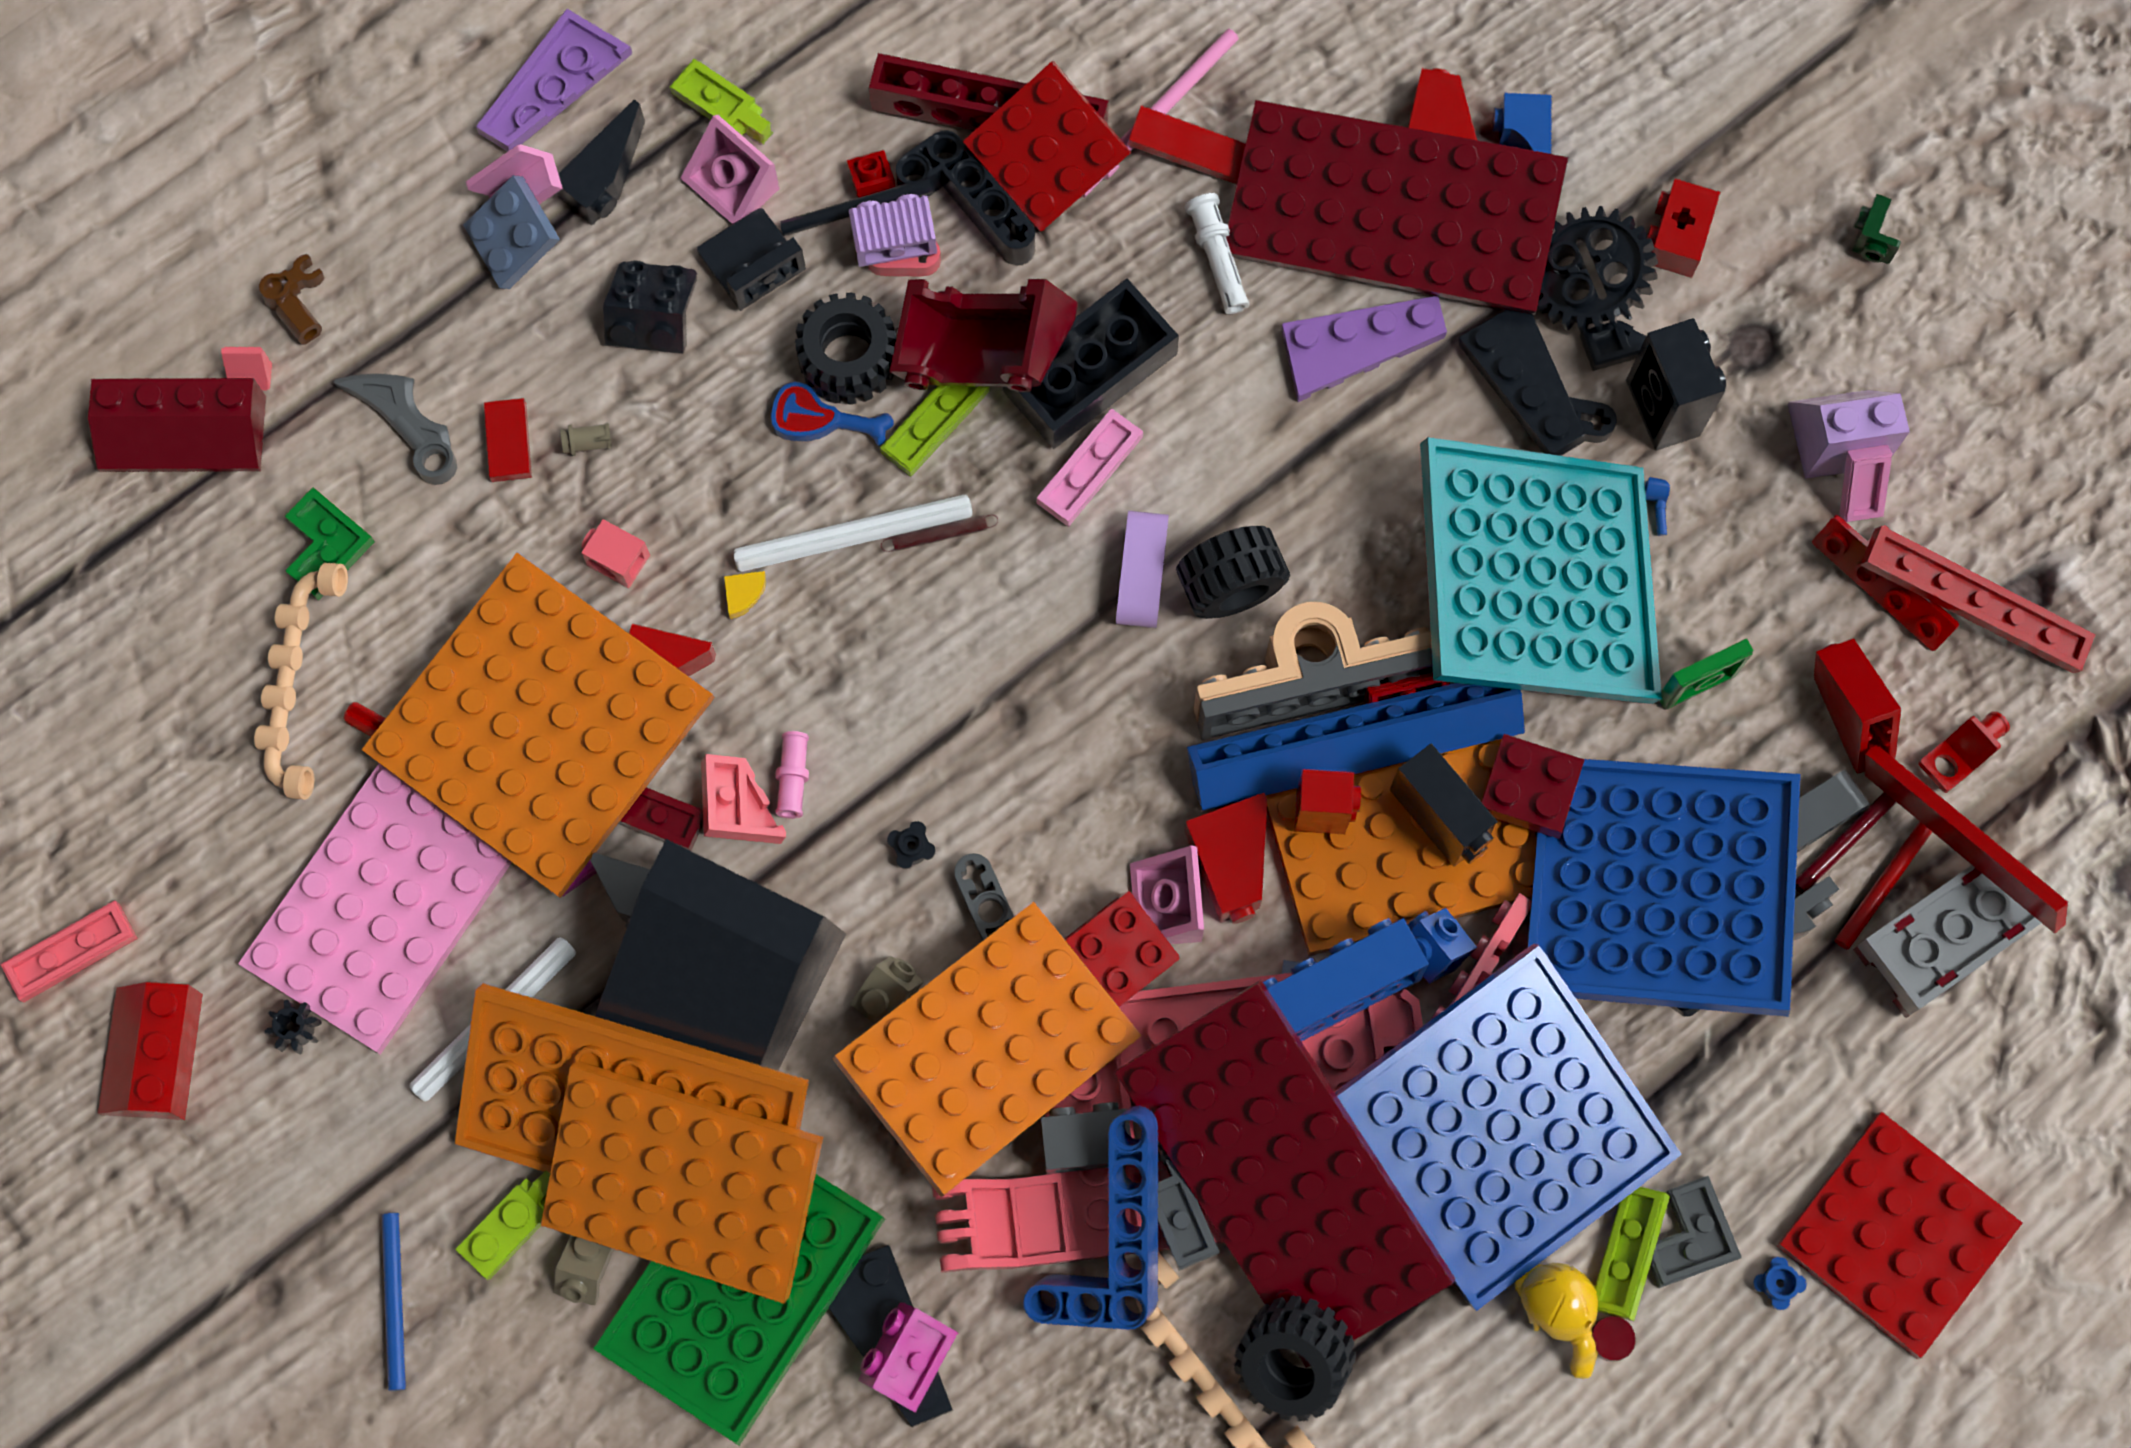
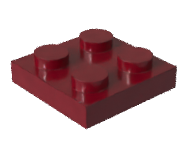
[1482,734,1585,839]

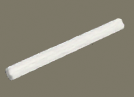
[733,495,972,572]

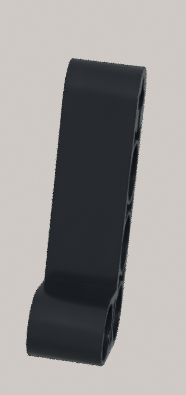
[896,130,1035,266]

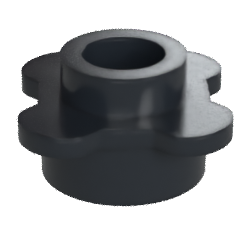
[887,821,936,869]

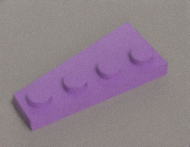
[476,9,633,152]
[1281,296,1447,402]

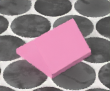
[681,115,779,224]
[1130,846,1204,944]

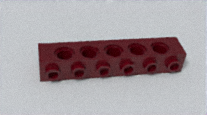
[868,53,1109,131]

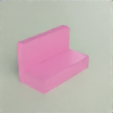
[466,144,563,204]

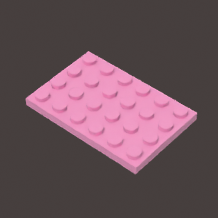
[238,763,512,1055]

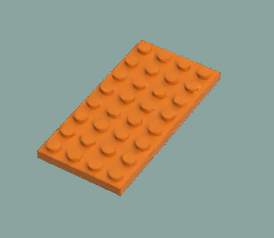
[455,983,809,1173]

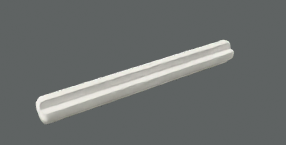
[409,937,576,1101]

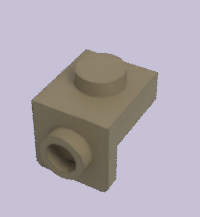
[850,956,923,1024]
[554,1235,615,1305]

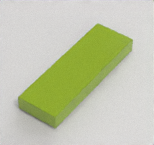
[880,385,990,477]
[1595,1187,1670,1322]

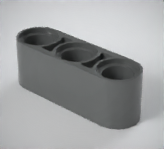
[1797,770,1870,853]

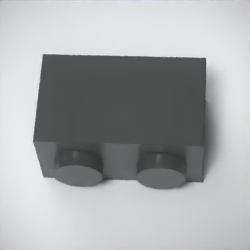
[1041,1102,1132,1175]

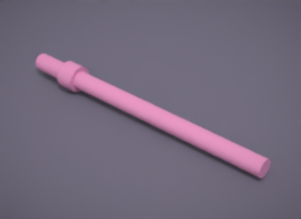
[1082,29,1239,198]

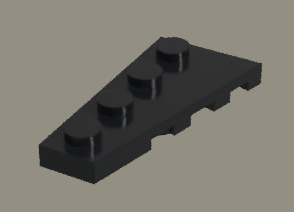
[1459,310,1585,456]

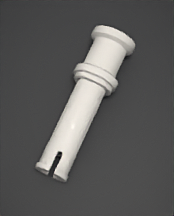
[1184,193,1250,314]

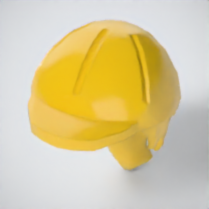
[1515,1263,1598,1379]

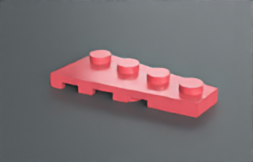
[1431,893,1532,1020]

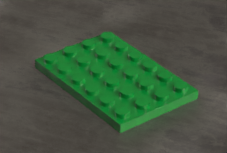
[593,1174,885,1446]

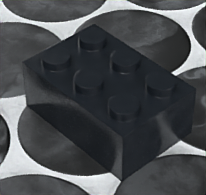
[1626,318,1726,451]

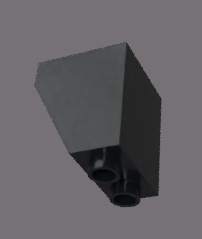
[595,839,846,1071]

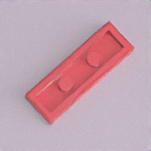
[0,900,138,1003]

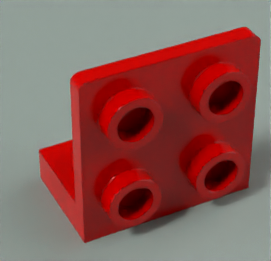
[1064,891,1180,1007]

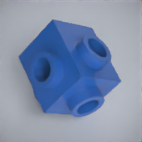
[1408,908,1477,984]

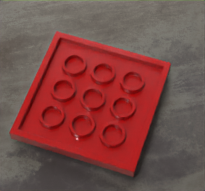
[1776,1112,2023,1359]

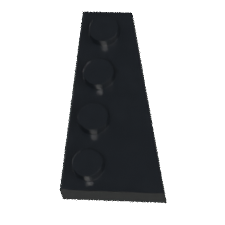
[829,1245,953,1428]

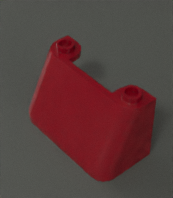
[890,279,1078,392]

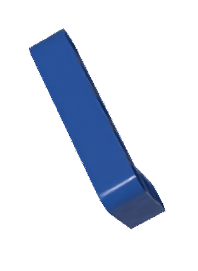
[1023,1106,1158,1330]

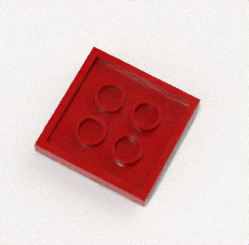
[963,61,1131,232]

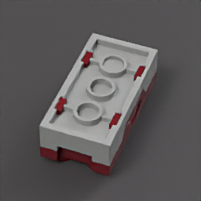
[1853,865,2041,1018]

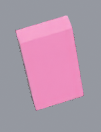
[1839,445,1892,522]

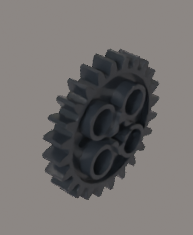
[1538,206,1658,334]

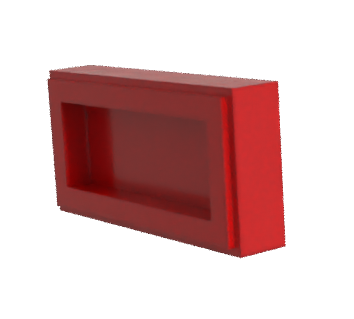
[484,398,532,482]

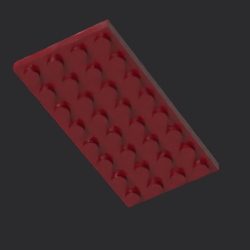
[1226,100,1568,315]
[1114,980,1455,1368]

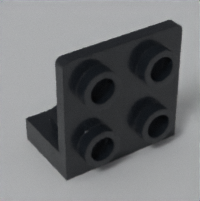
[697,208,806,311]

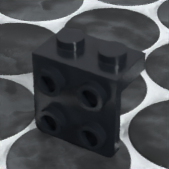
[603,260,697,354]

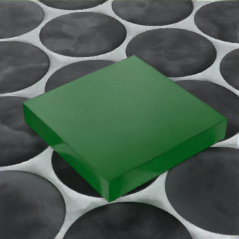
[1660,638,1754,710]

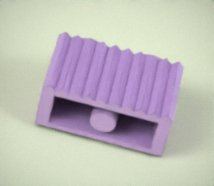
[849,194,937,267]

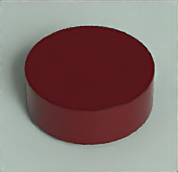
[1591,1316,1636,1362]

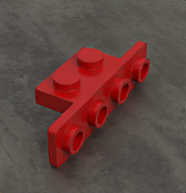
[1812,515,1959,651]

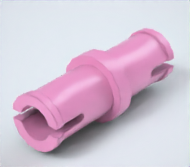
[775,731,809,819]

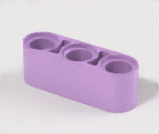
[1116,510,1169,628]

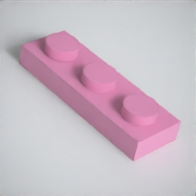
[1037,408,1143,527]

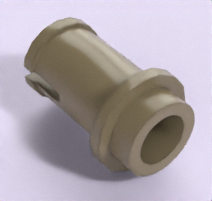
[560,423,612,456]

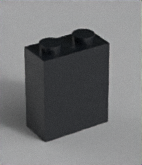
[1390,743,1498,867]

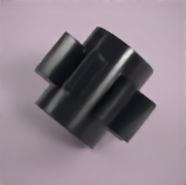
[264,1000,322,1055]

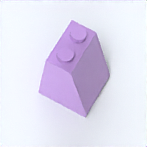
[1788,390,1910,479]

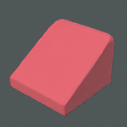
[221,347,272,391]

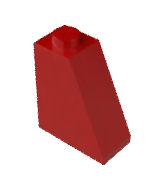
[1408,68,1477,140]
[1814,638,1901,774]
[1184,793,1267,924]

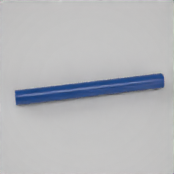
[381,1213,406,1391]

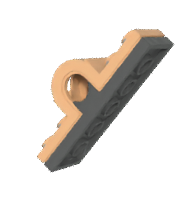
[1193,602,1433,740]

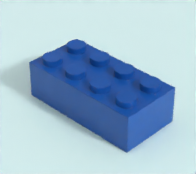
[1263,918,1429,1042]

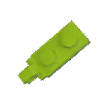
[670,59,773,145]
[455,1171,550,1281]

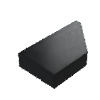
[1580,320,1646,371]

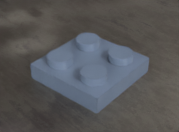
[463,175,560,289]

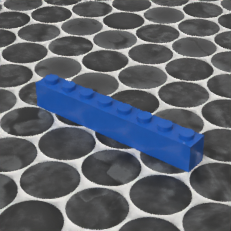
[1187,683,1525,811]

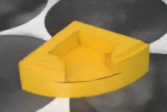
[724,571,766,619]

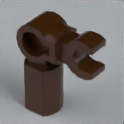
[259,254,325,345]

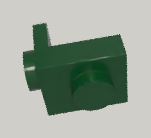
[1852,194,1901,264]

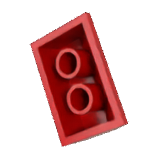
[98,982,203,1120]

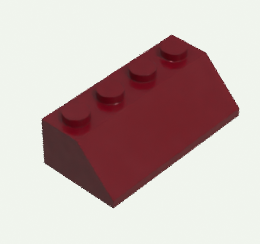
[88,378,266,472]

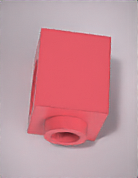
[581,519,650,589]

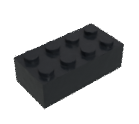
[1003,278,1179,449]

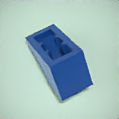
[1492,93,1552,154]

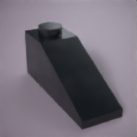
[557,99,645,226]

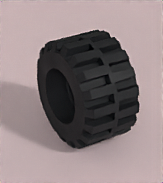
[795,292,896,404]
[1176,526,1290,619]
[1234,1296,1356,1422]

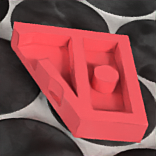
[701,754,786,844]

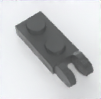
[1137,1145,1220,1271]

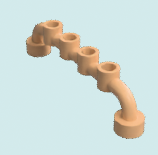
[254,563,348,800]
[1136,1251,1315,1448]

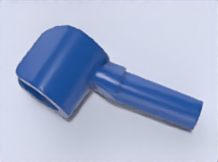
[1645,477,1670,536]

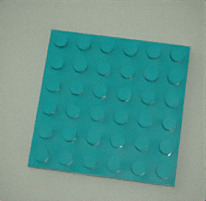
[1420,437,1662,704]

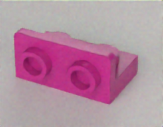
[858,1302,958,1412]

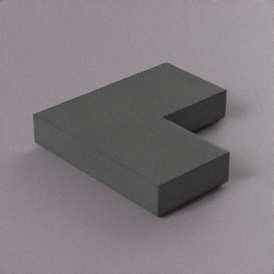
[1650,1176,1742,1288]

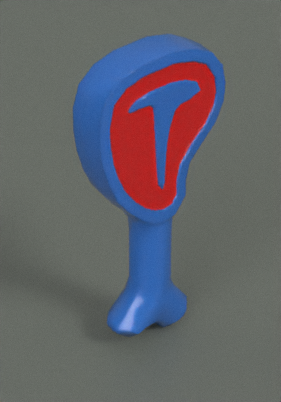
[771,382,894,446]

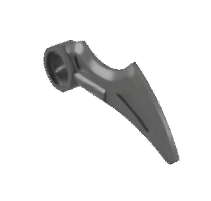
[333,374,457,485]

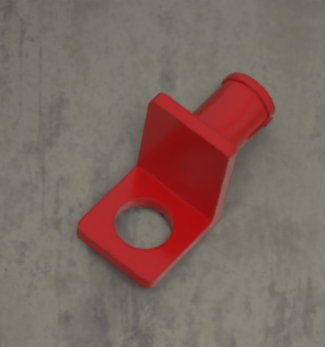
[1918,711,2010,793]

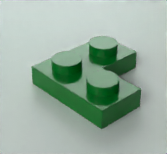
[285,487,375,601]

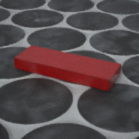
[1127,105,1246,185]

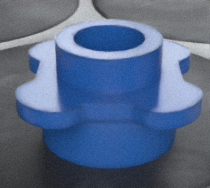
[1753,1257,1807,1310]

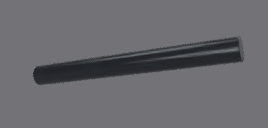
[780,177,934,236]

